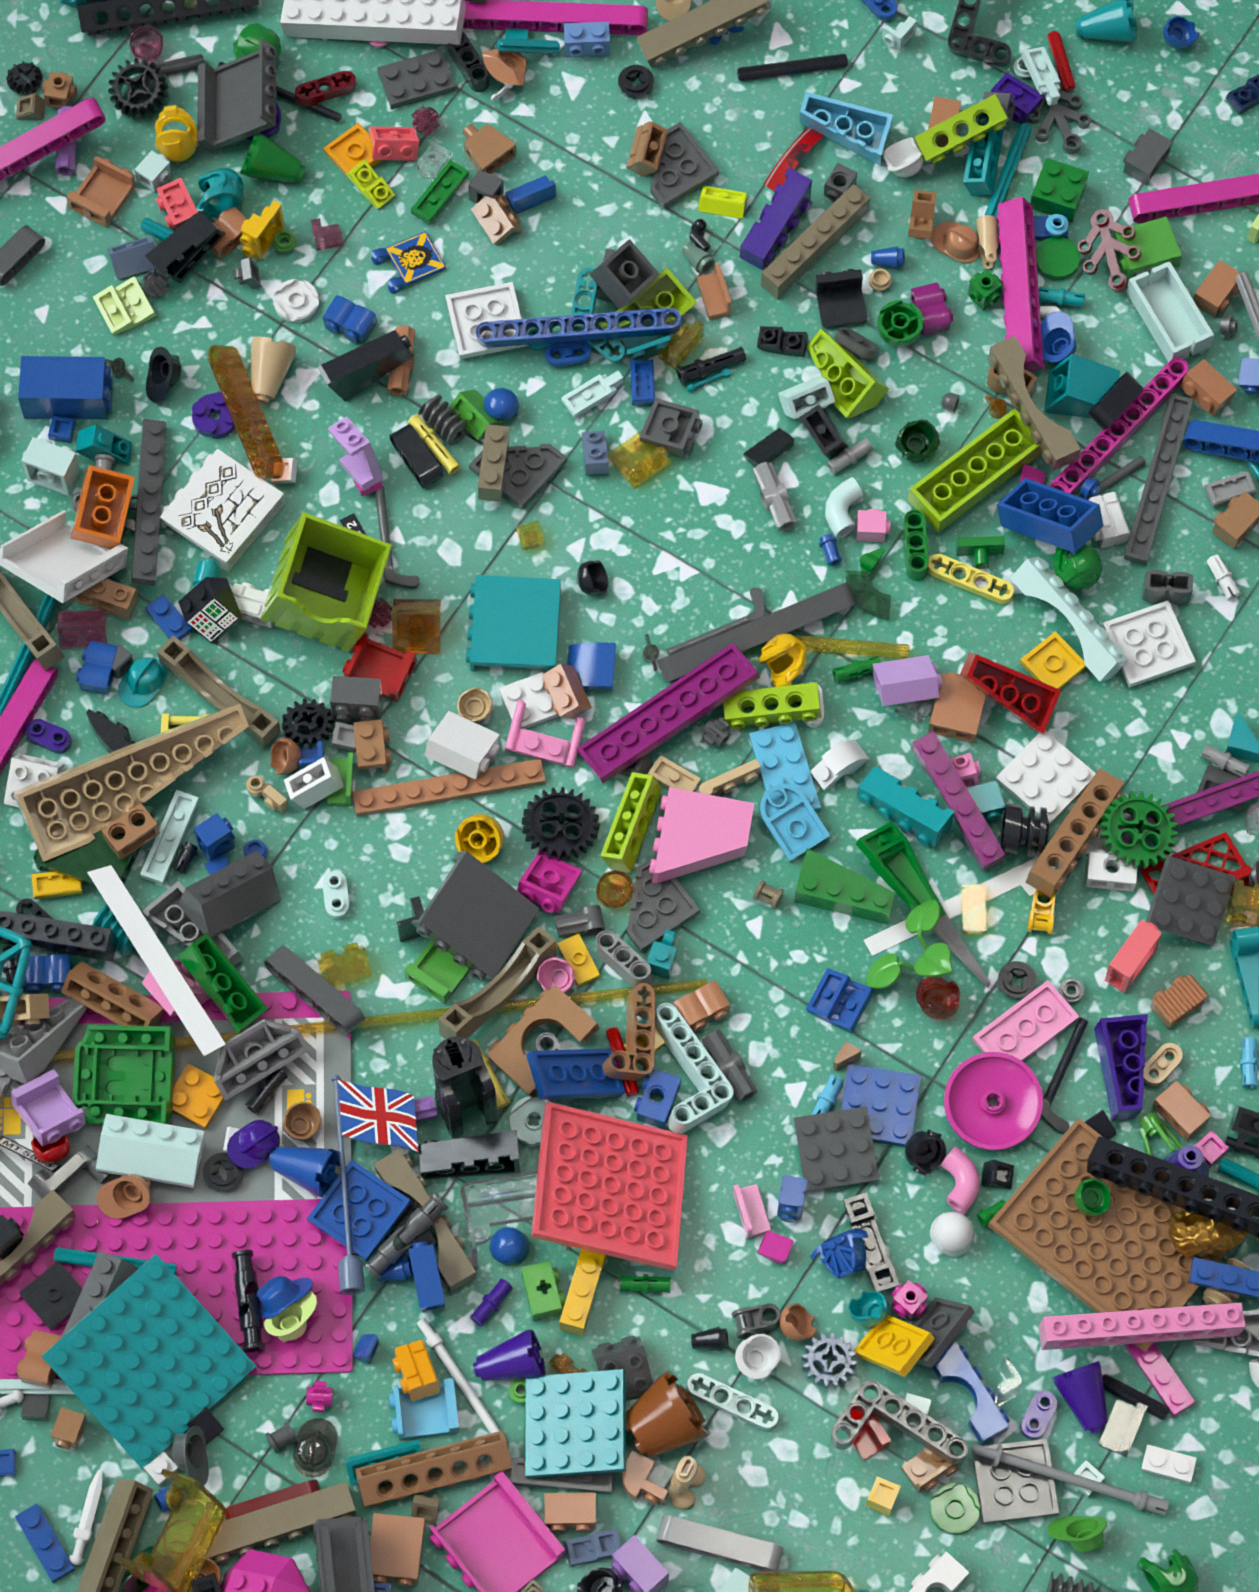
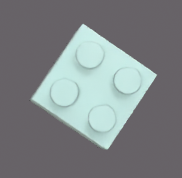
[21,437,81,496]

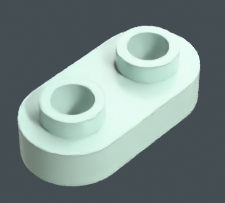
[322,871,350,919]

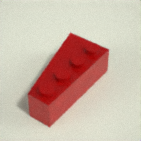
[960,653,1061,734]

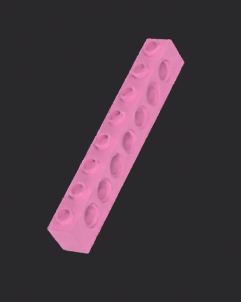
[1038,1303,1245,1350]

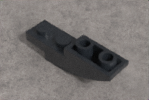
[86,709,136,753]

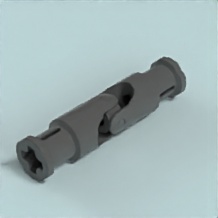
[363,1193,449,1280]

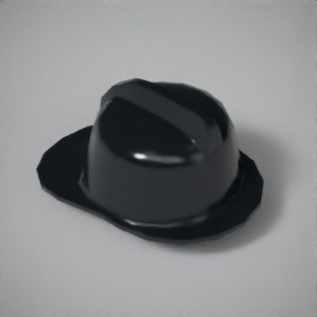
[146,347,182,402]

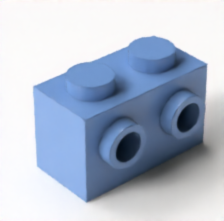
[564,22,610,57]

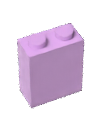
[873,655,942,706]

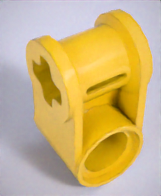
[1027,889,1055,935]

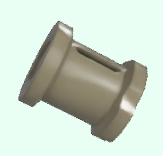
[753,879,784,909]

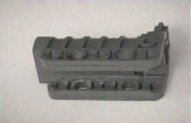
[313,1516,375,1592]

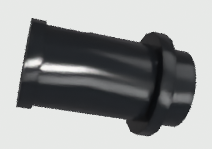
[172,842,198,874]

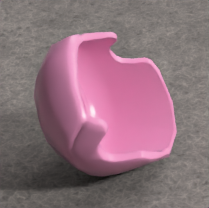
[537,957,575,993]

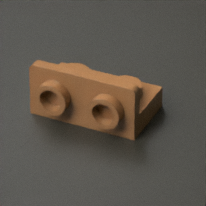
[901,1438,959,1493]

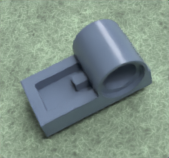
[582,431,609,475]

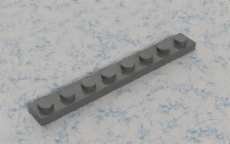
[1124,393,1194,565]
[131,419,166,585]

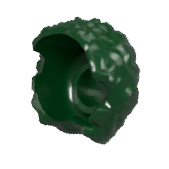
[895,419,940,461]

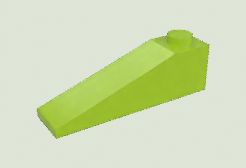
[600,267,697,342]
[807,328,889,419]

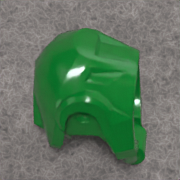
[233,23,281,60]
[1137,1549,1198,1592]

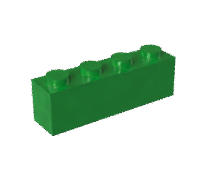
[177,933,268,1033]

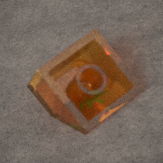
[392,599,441,654]

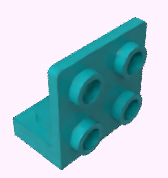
[620,319,672,357]

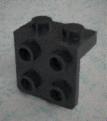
[815,269,867,328]

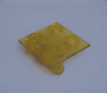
[608,430,672,489]

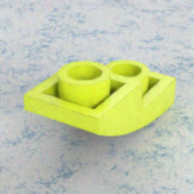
[346,159,395,209]

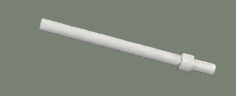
[417,1318,508,1442]

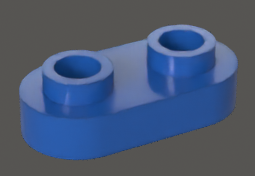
[861,0,897,21]
[545,341,591,367]

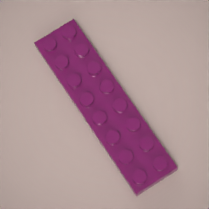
[577,643,760,783]

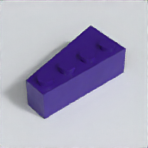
[739,167,812,270]
[1094,1014,1148,1121]

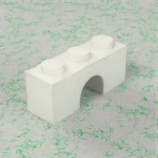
[903,1552,969,1592]

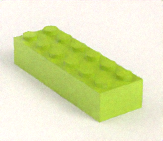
[908,408,1042,533]

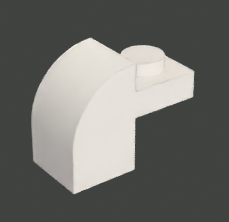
[810,740,869,790]

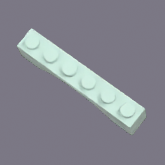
[1011,556,1128,682]

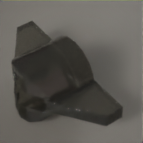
[105,357,134,382]
[642,634,660,672]

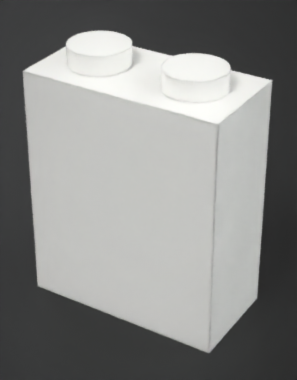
[424,711,500,780]

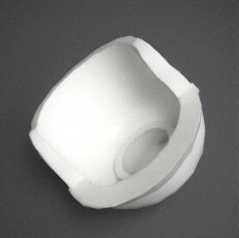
[883,137,924,178]
[930,1212,974,1257]
[735,1334,781,1379]

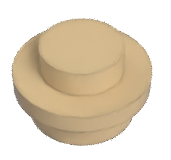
[869,269,892,291]

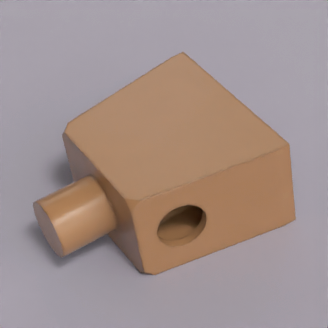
[462,124,516,174]

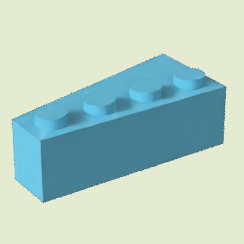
[800,92,893,166]

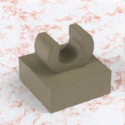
[411,1493,440,1525]

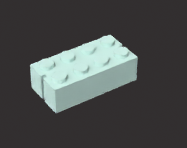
[1126,261,1214,362]

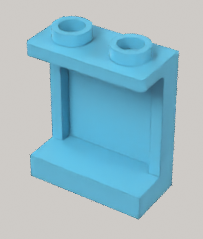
[389,1378,460,1440]

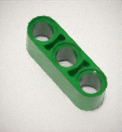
[903,510,929,581]

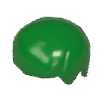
[1074,1179,1111,1217]

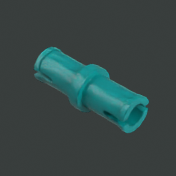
[1039,287,1085,308]

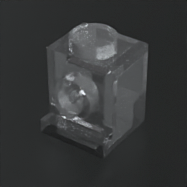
[417,141,452,181]

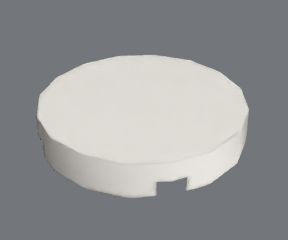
[273,279,319,323]

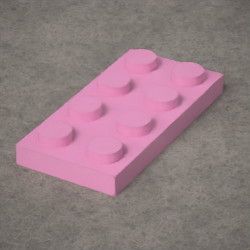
[972,980,1079,1061]

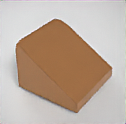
[833,1042,862,1071]

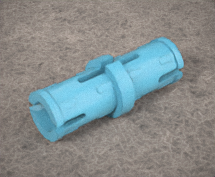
[1240,1037,1259,1089]
[811,1075,844,1115]

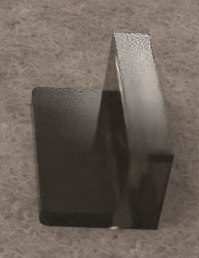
[1099,1400,1147,1457]

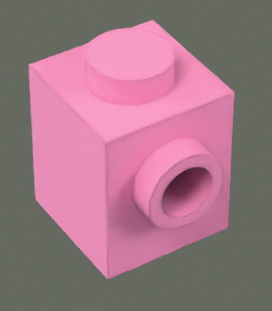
[856,509,890,542]

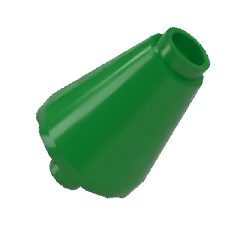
[240,133,306,183]

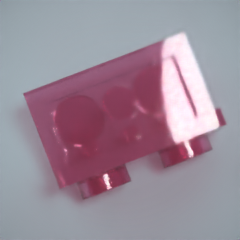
[57,609,107,648]

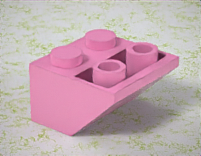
[142,960,210,1016]

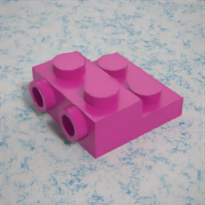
[517,852,582,914]

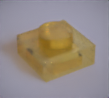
[516,521,545,551]

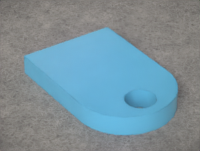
[759,784,830,862]

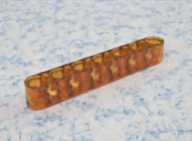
[208,345,284,479]

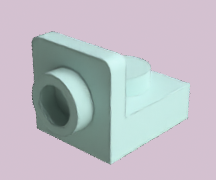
[882,16,917,51]

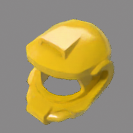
[155,105,199,163]
[758,633,808,687]

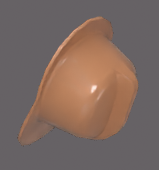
[931,221,980,263]
[96,1174,151,1219]

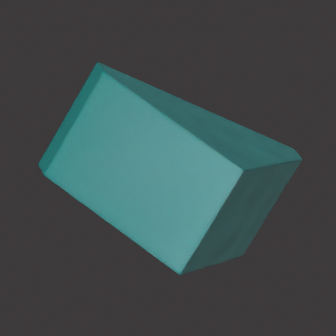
[1225,713,1259,763]

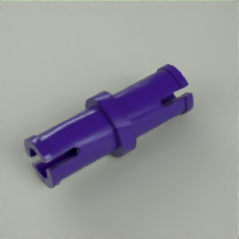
[470,1278,513,1327]

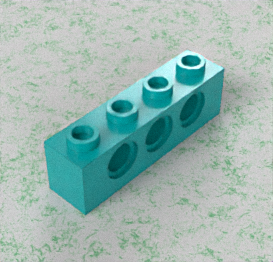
[963,102,1004,196]

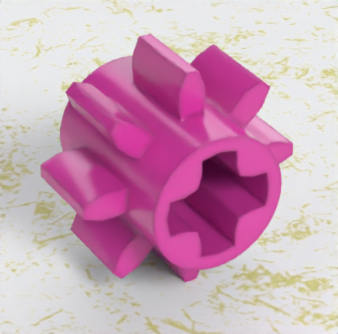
[306,1381,333,1413]

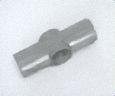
[753,462,797,532]

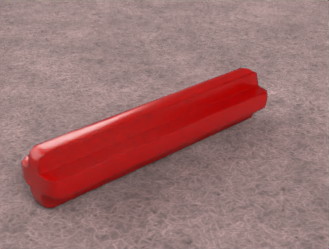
[1047,31,1076,92]
[606,1027,639,1097]

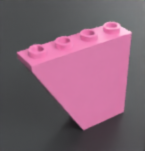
[649,787,754,884]

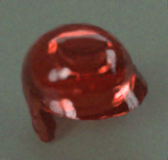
[916,977,960,1021]

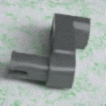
[28,1145,112,1199]

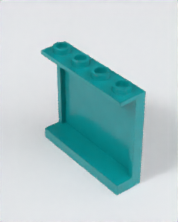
[466,575,561,672]

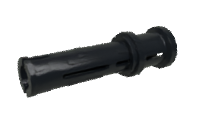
[676,347,746,386]

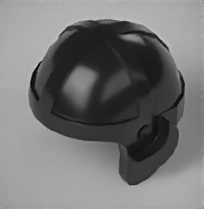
[905,1129,946,1175]
[577,1567,625,1592]

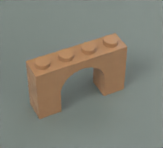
[487,985,600,1098]

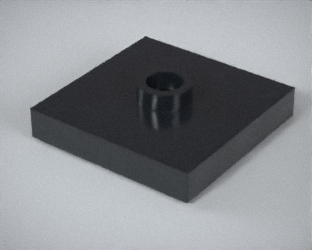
[19,1261,82,1332]

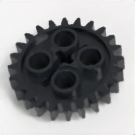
[521,787,600,861]

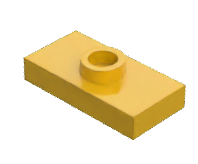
[31,872,83,900]
[557,934,600,987]

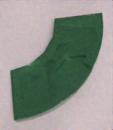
[845,570,891,620]

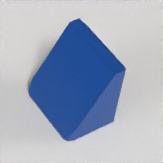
[353,1334,379,1364]

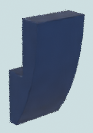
[1226,75,1259,114]

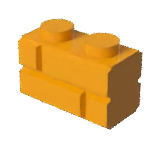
[392,1340,440,1401]

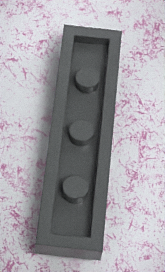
[510,1458,614,1494]

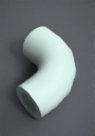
[825,477,863,539]

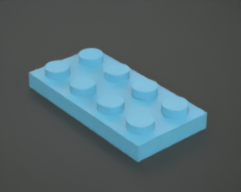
[749,722,821,812]

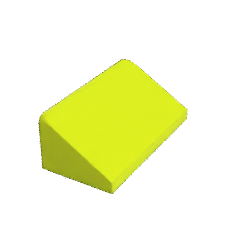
[698,186,748,219]

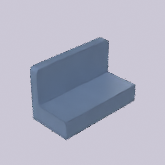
[107,236,156,279]

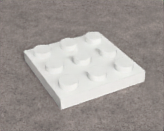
[445,282,527,359]
[1102,601,1196,688]
[995,731,1096,826]

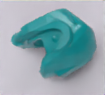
[196,168,244,218]

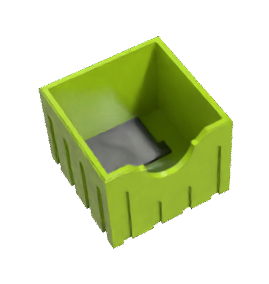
[260,512,392,652]

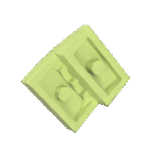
[93,276,157,335]

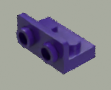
[991,73,1043,124]

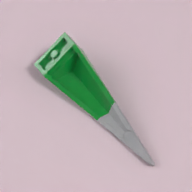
[856,821,991,987]

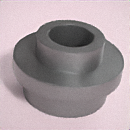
[1220,315,1238,338]
[1059,979,1084,1003]

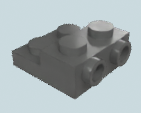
[639,398,703,458]

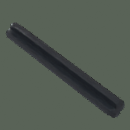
[737,54,848,81]

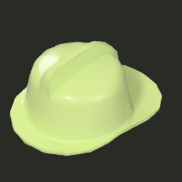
[264,1291,317,1343]

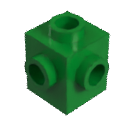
[968,269,1002,310]

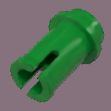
[977,1200,1006,1227]

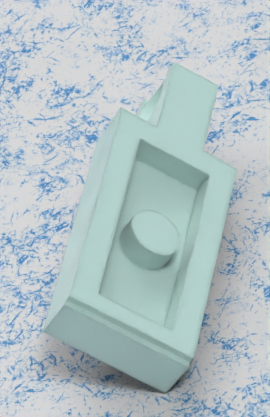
[1021,47,1060,106]
[561,371,624,419]

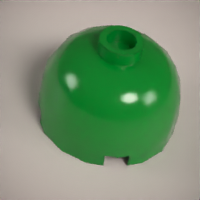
[877,300,923,348]

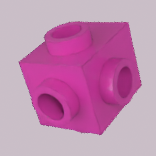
[891,1280,928,1322]

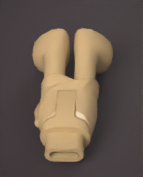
[668,1456,706,1510]

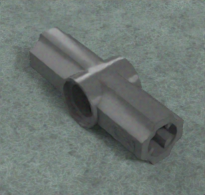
[702,1030,757,1102]

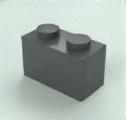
[1123,128,1173,185]

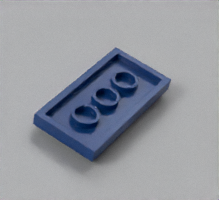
[526,1048,625,1100]

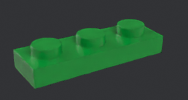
[411,160,469,225]

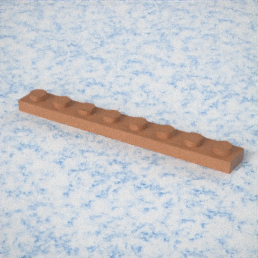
[352,759,545,817]

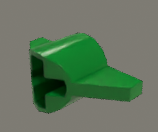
[860,548,886,582]

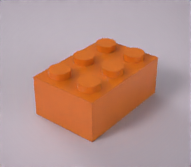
[70,465,135,549]

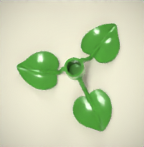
[866,899,953,989]

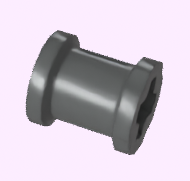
[265,1422,298,1454]

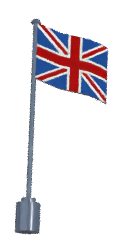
[331,1075,418,1295]

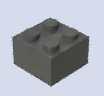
[589,239,659,309]
[330,676,383,724]

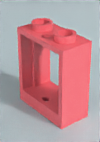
[1104,920,1162,994]

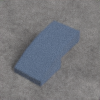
[564,1528,621,1567]

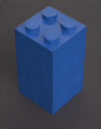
[18,356,113,420]

